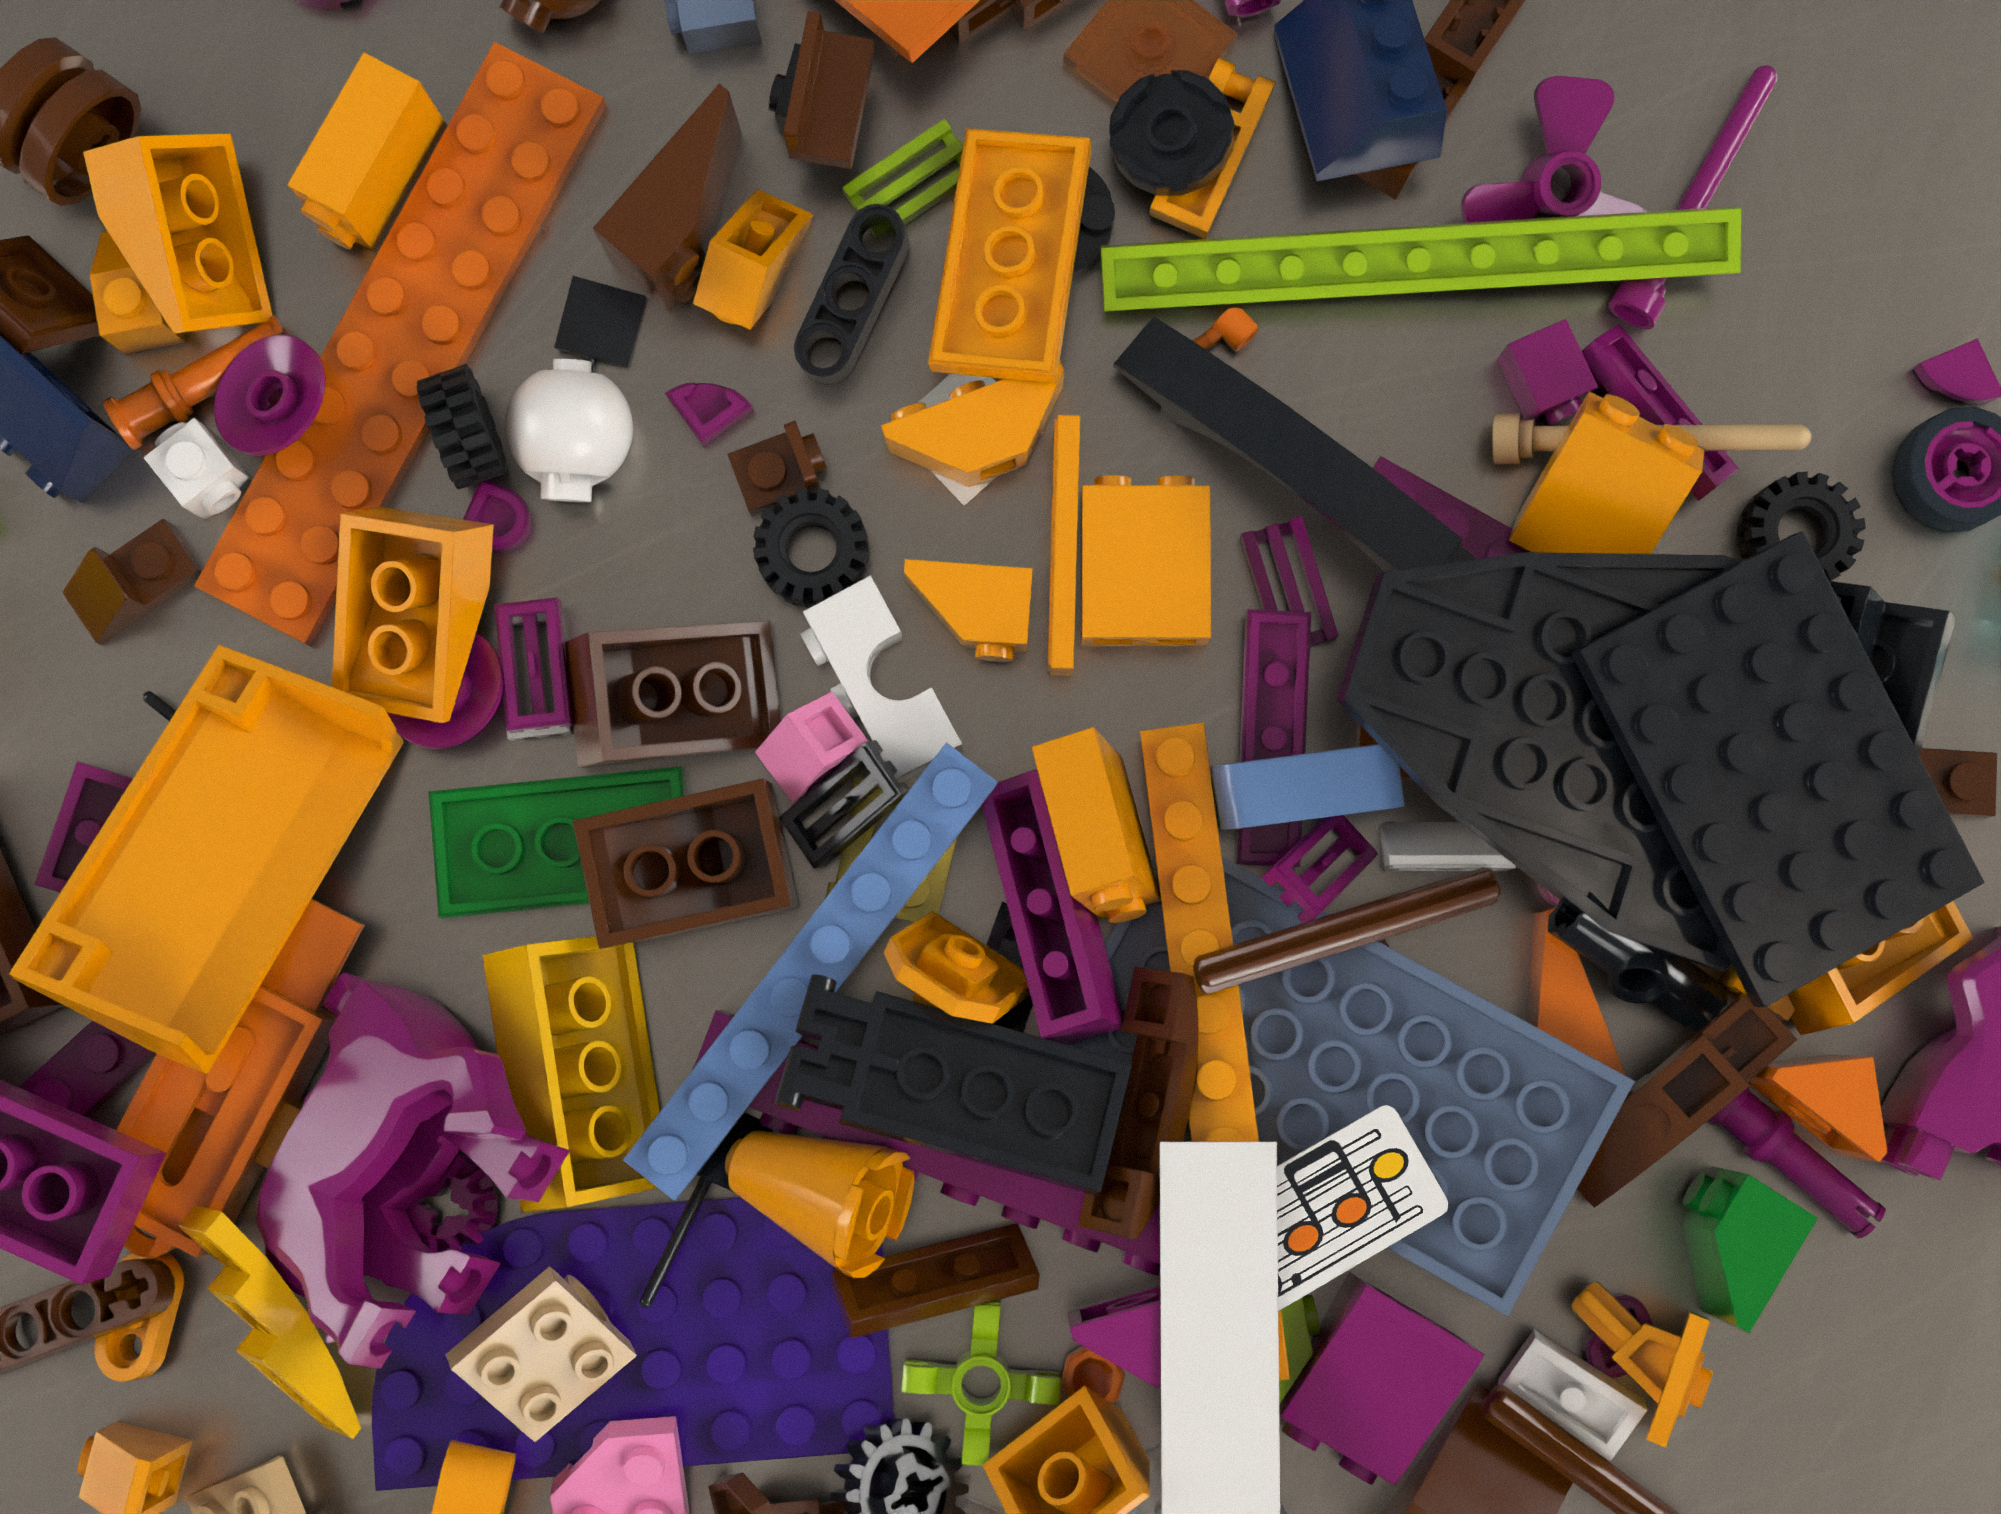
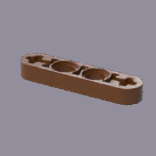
[0,1258,175,1374]

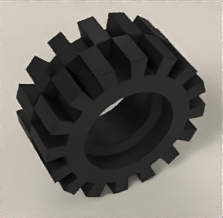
[416,364,508,490]
[1737,471,1866,581]
[753,488,870,608]

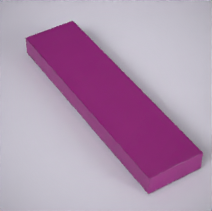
[1235,609,1312,867]

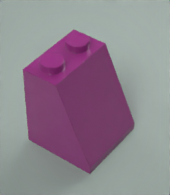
[1279,1272,1485,1485]

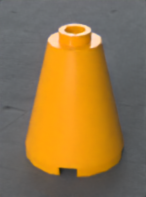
[725,1130,915,1278]

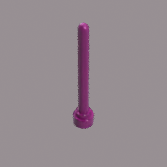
[1608,65,1777,330]

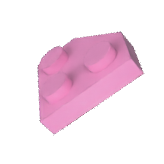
[550,1416,690,1514]

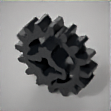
[830,1418,969,1514]

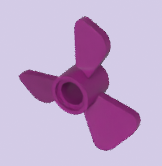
[1461,76,1646,223]

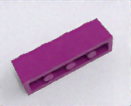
[982,769,1124,1045]

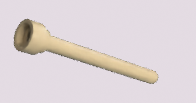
[1493,413,1811,464]

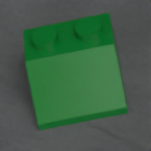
[1680,1166,1818,1333]

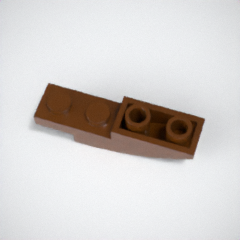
[1577,991,1798,1208]

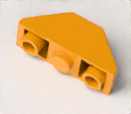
[881,361,1064,487]

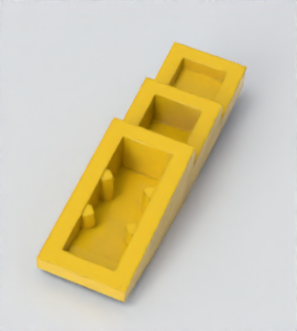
[178,1205,361,1439]

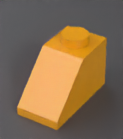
[693,189,813,330]
[90,231,186,355]
[904,559,1033,662]
[77,1421,193,1514]

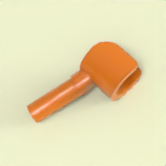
[1192,307,1258,352]

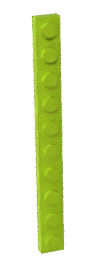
[1101,206,1742,311]

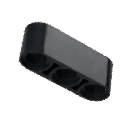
[794,204,909,385]

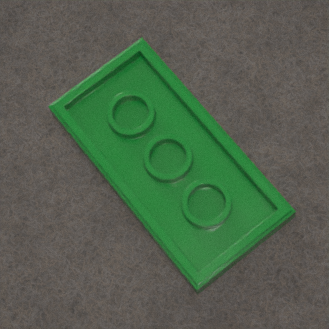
[428,766,687,919]

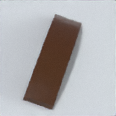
[1078,967,1198,1240]

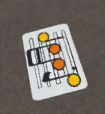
[1277,1105,1448,1311]

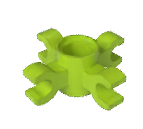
[901,1301,1061,1466]

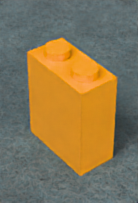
[287,52,447,252]
[1509,391,1705,554]
[1081,475,1211,647]
[1032,727,1161,923]

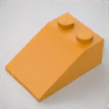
[83,133,272,334]
[332,507,494,723]
[1788,901,1974,1035]

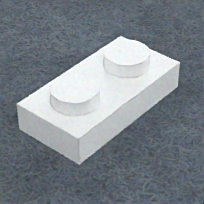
[1498,1329,1648,1461]

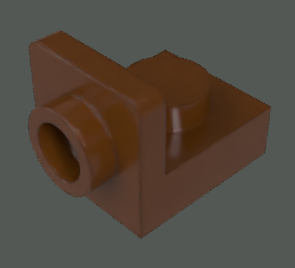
[727,421,827,517]

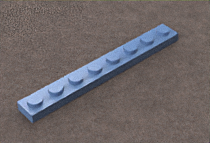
[623,742,999,1201]

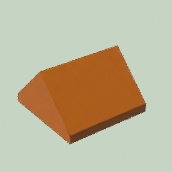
[1749,1054,1887,1162]

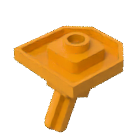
[883,911,1030,1024]
[1571,1281,1713,1448]

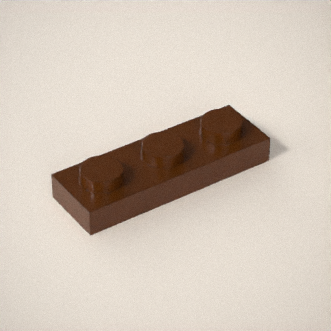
[832,1223,1040,1338]

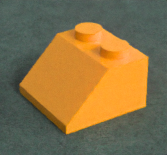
[982,1386,1150,1514]

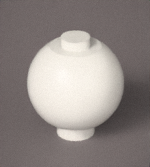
[505,359,633,503]

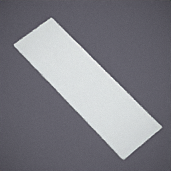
[1160,1142,1280,1514]

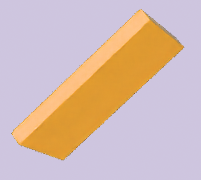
[928,128,1092,383]

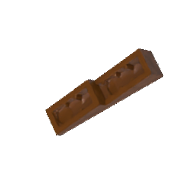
[1355,0,1526,200]

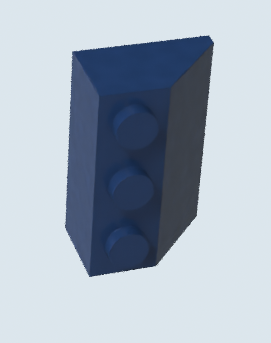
[1274,0,1447,181]
[0,334,133,503]

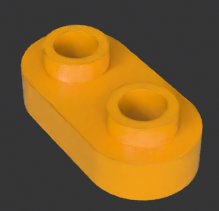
[94,1253,184,1382]

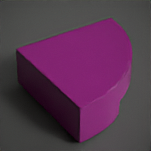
[1913,338,2001,405]
[665,382,754,447]

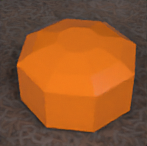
[1061,1346,1125,1403]

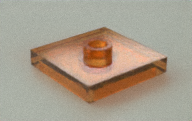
[1063,0,1237,102]

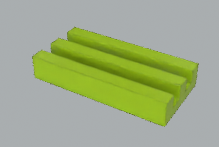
[842,118,963,243]

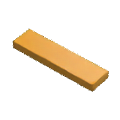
[1047,415,1080,677]

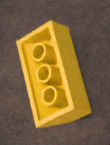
[482,936,660,1213]

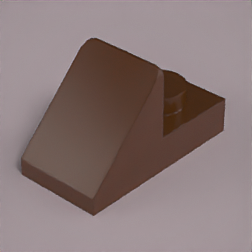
[62,519,202,645]

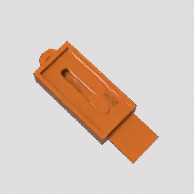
[116,898,365,1258]

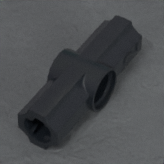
[1548,891,1728,1032]

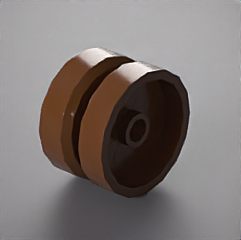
[0,37,142,206]

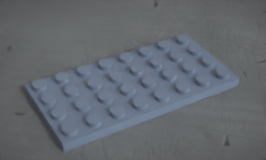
[1069,854,1635,1317]

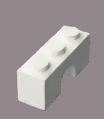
[800,575,963,783]

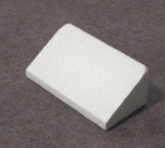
[1380,822,1516,871]

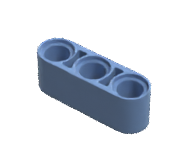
[1211,744,1405,830]

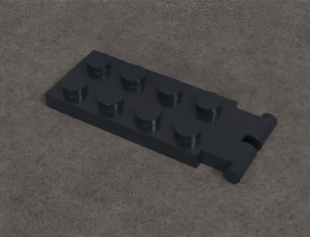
[775,974,1132,1196]

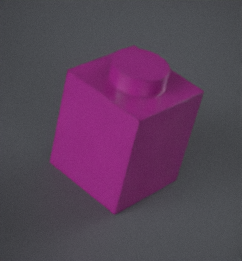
[1497,319,1598,426]

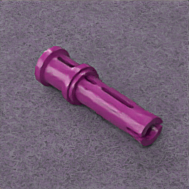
[1707,1082,1886,1239]

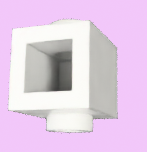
[143,418,253,521]

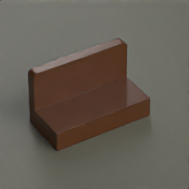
[784,11,875,169]

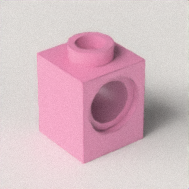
[755,692,868,803]

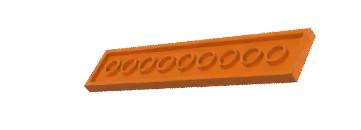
[194,42,607,647]

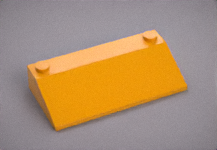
[9,645,404,1075]

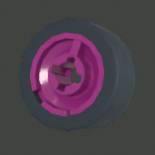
[1893,406,2001,532]

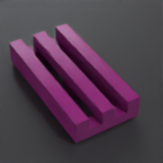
[1240,516,1339,646]
[494,597,573,733]
[1261,815,1378,923]

